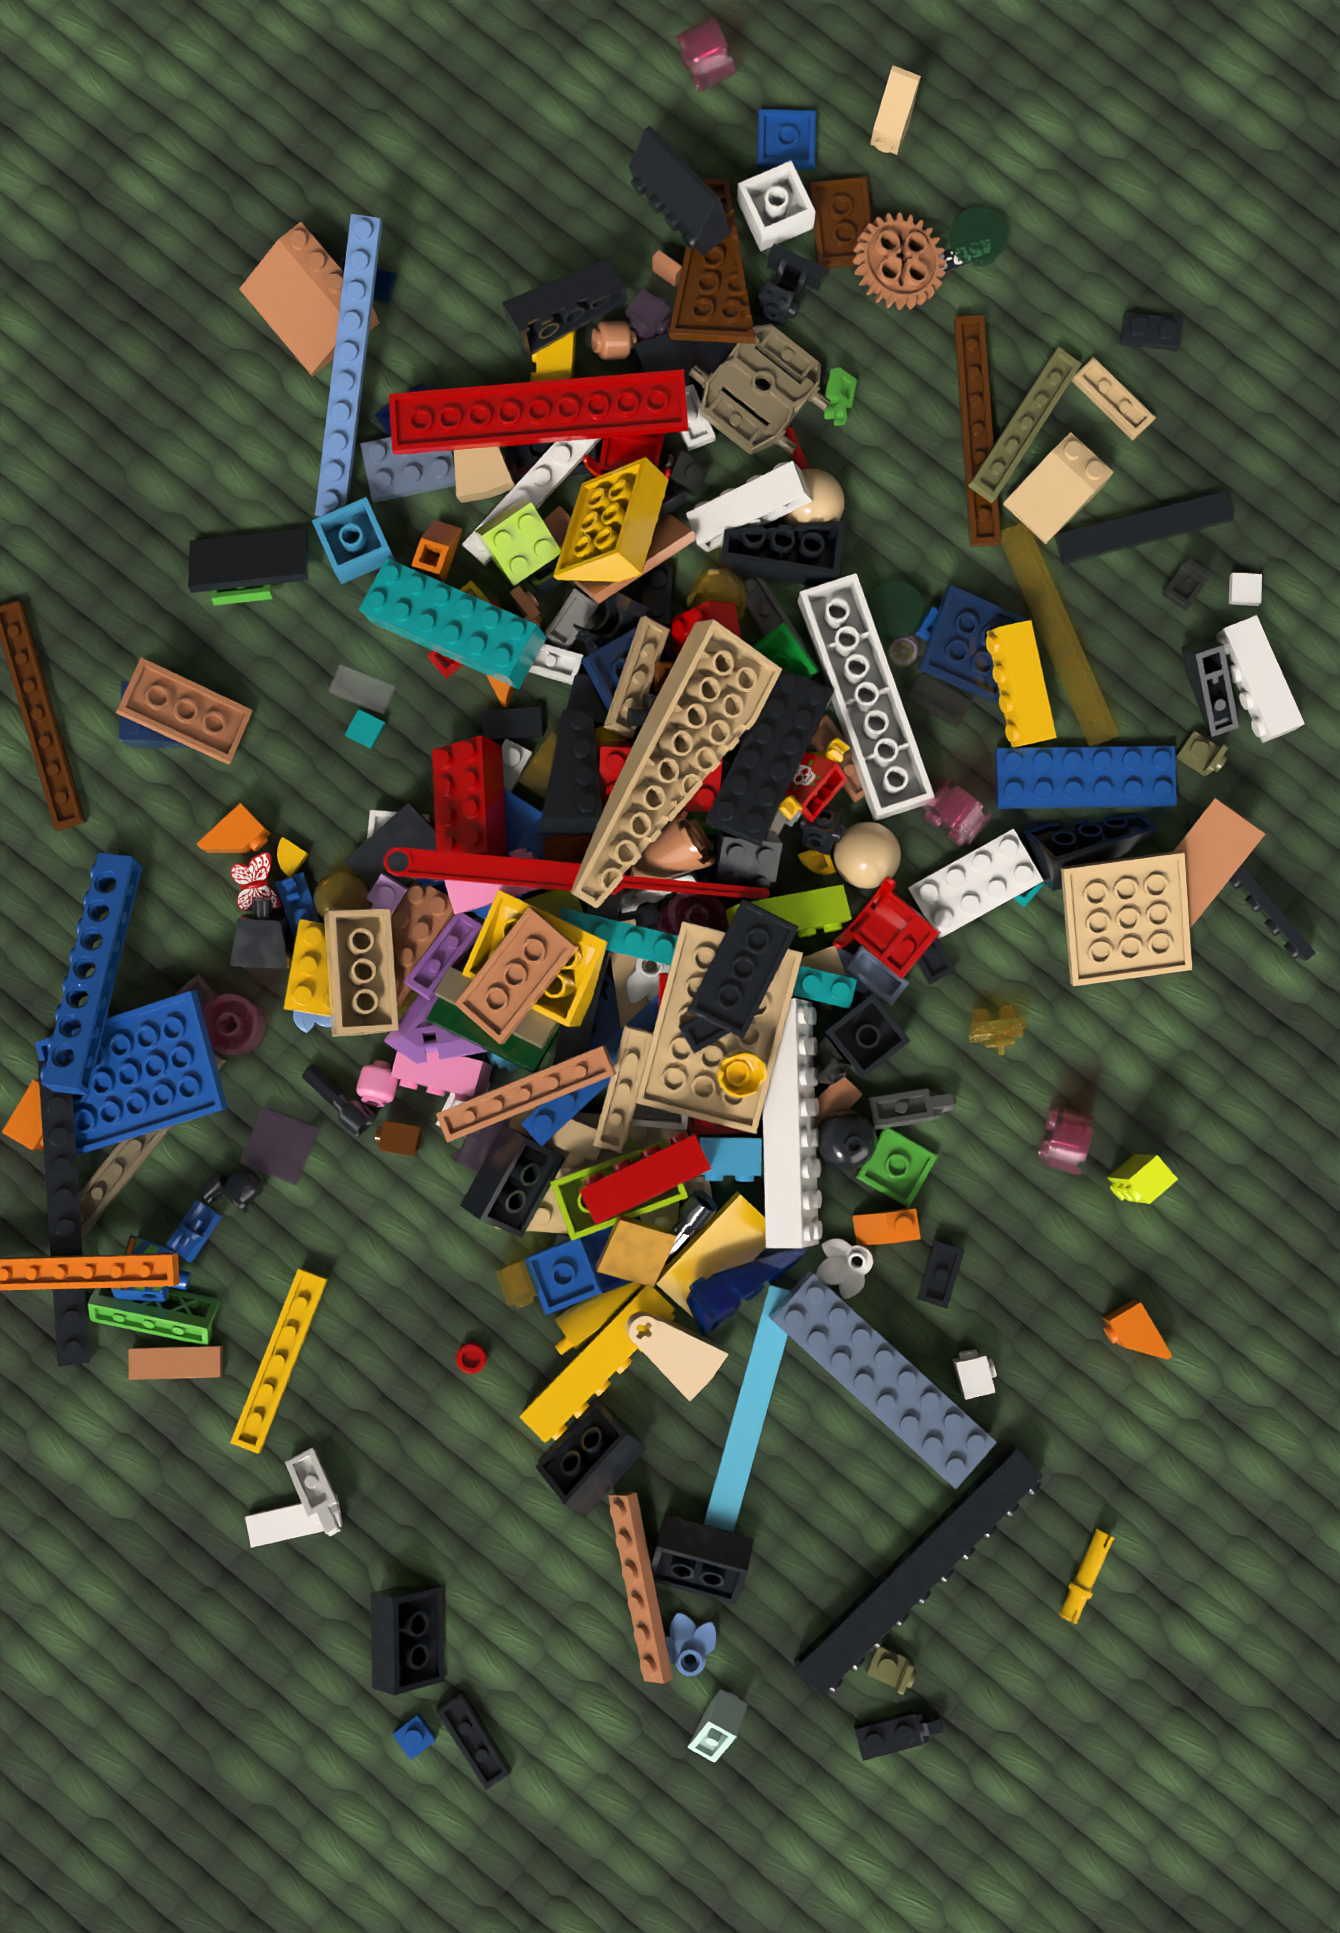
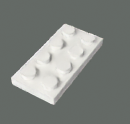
[908,829,1044,939]

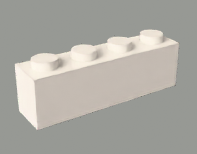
[686,461,813,552]
[1215,615,1305,743]

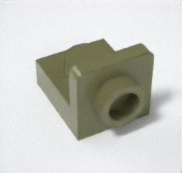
[1175,731,1229,777]
[865,1645,917,1695]

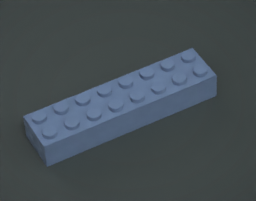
[768,1271,997,1489]

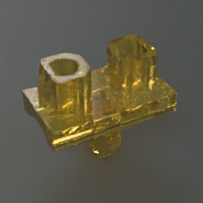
[968,1005,1027,1056]

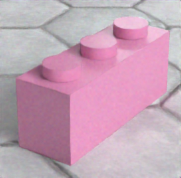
[444,848,539,914]
[390,1051,493,1102]

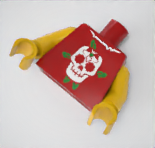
[779,737,850,822]

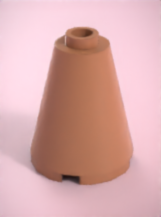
[629,811,716,879]

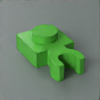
[824,367,857,426]

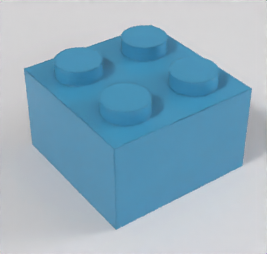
[312,497,395,584]
[699,1135,762,1181]

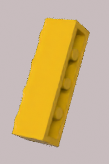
[531,330,576,382]
[986,620,1057,748]

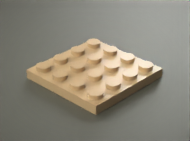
[1061,850,1192,986]

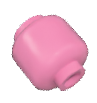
[356,1060,399,1107]

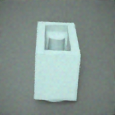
[687,1689,748,1763]

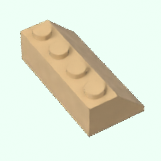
[324,909,399,1037]

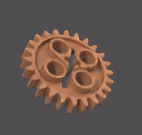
[853,213,946,310]

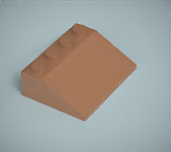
[239,222,380,377]

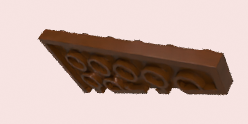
[669,178,756,344]

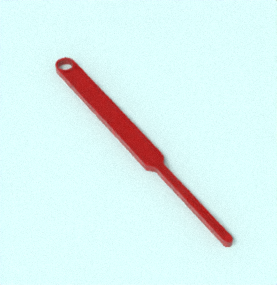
[384,847,770,900]

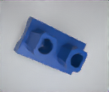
[165,1199,223,1263]

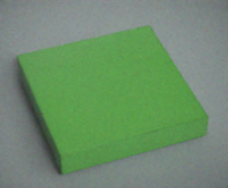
[855,1128,938,1208]

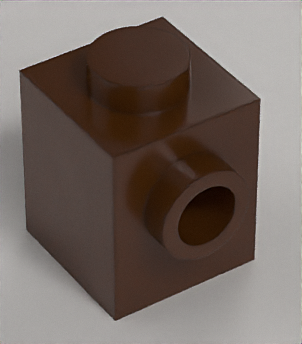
[375,1120,423,1157]

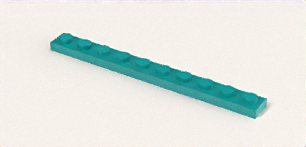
[558,907,857,1009]

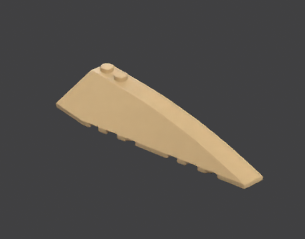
[570,619,782,908]

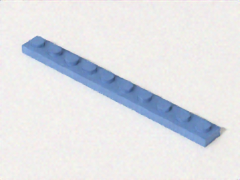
[315,214,383,517]

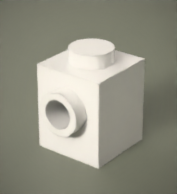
[952,1349,996,1400]

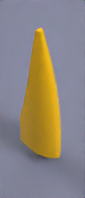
[554,1264,667,1355]

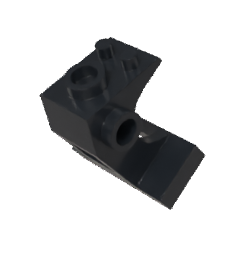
[757,244,826,326]
[573,591,653,653]

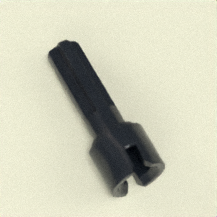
[302,1065,377,1137]
[664,1190,718,1265]

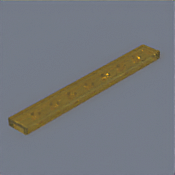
[1000,523,1119,747]

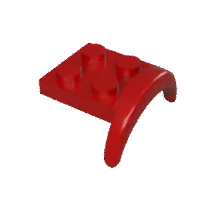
[583,433,671,478]
[833,876,941,978]

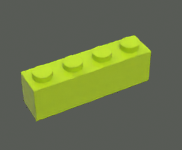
[725,885,852,938]

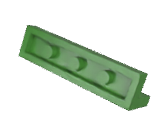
[88,1288,220,1346]

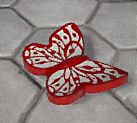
[231,852,281,912]

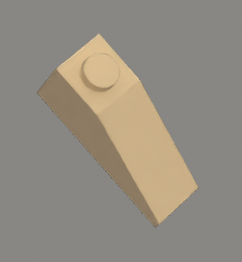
[871,66,921,155]

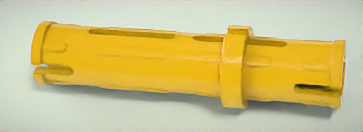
[1059,1528,1115,1624]

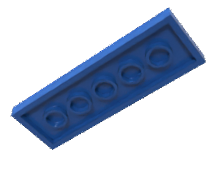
[995,746,1177,809]

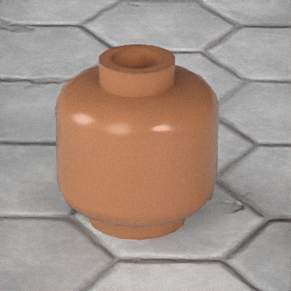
[591,320,636,360]

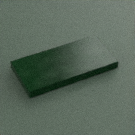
[426,967,563,1073]

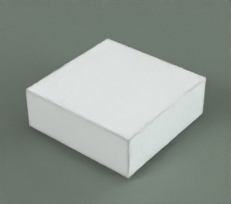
[1229,573,1262,606]

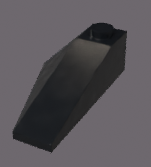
[1022,813,1158,891]

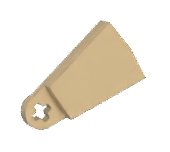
[454,447,516,503]
[626,1311,728,1401]

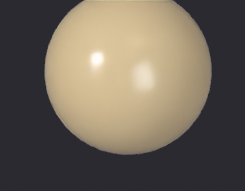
[782,469,845,527]
[834,822,901,889]

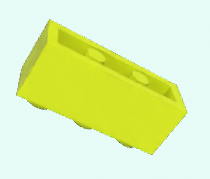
[1107,1154,1178,1204]

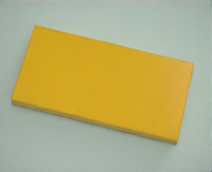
[656,1191,766,1321]

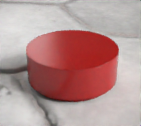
[456,1342,487,1374]

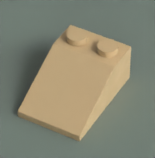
[1003,432,1114,544]

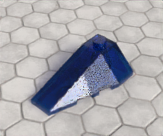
[686,1247,808,1337]

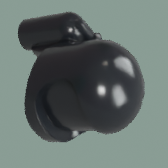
[197,1169,263,1214]

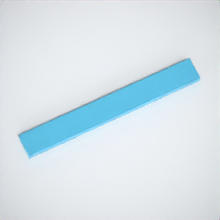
[704,1284,791,1533]

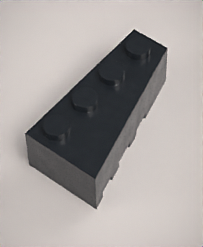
[502,258,627,358]

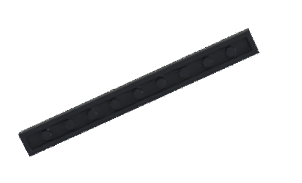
[38,1058,90,1367]

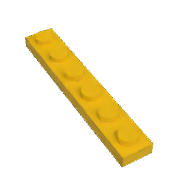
[230,1268,328,1454]

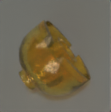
[687,567,747,621]
[313,870,373,921]

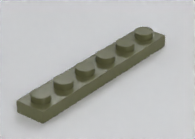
[968,346,1082,503]

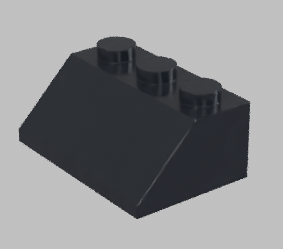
[460,1125,566,1238]
[535,1398,647,1517]
[651,1515,754,1604]
[371,1586,445,1696]

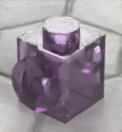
[625,288,671,341]

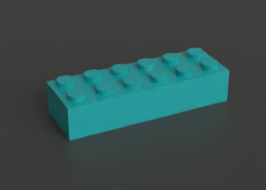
[359,558,547,690]

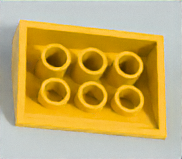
[553,457,669,582]
[462,890,608,1027]

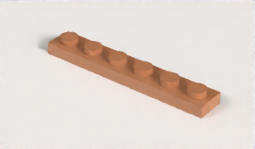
[436,1045,617,1142]
[608,1492,673,1684]

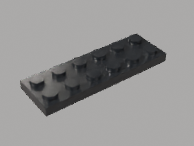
[705,667,834,847]

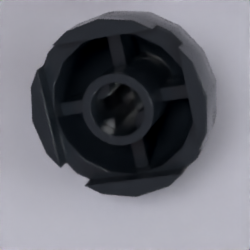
[817,1109,877,1170]

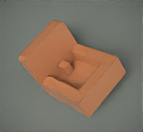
[509,586,542,627]

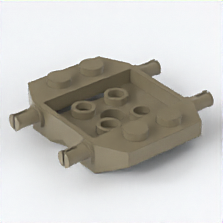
[689,324,830,455]

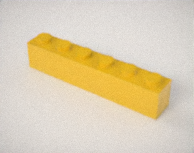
[519,1285,675,1443]

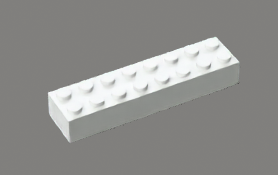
[798,573,935,822]
[763,998,823,1248]

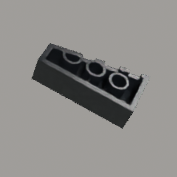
[717,520,845,587]
[537,709,603,835]

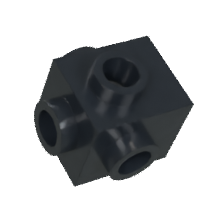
[800,806,845,856]

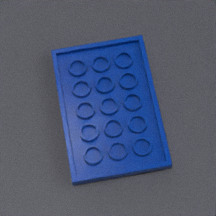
[35,991,228,1156]

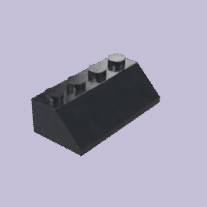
[629,125,730,256]

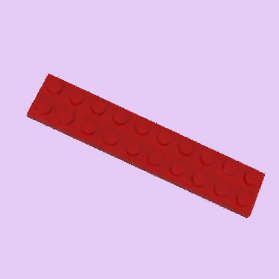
[389,369,688,455]

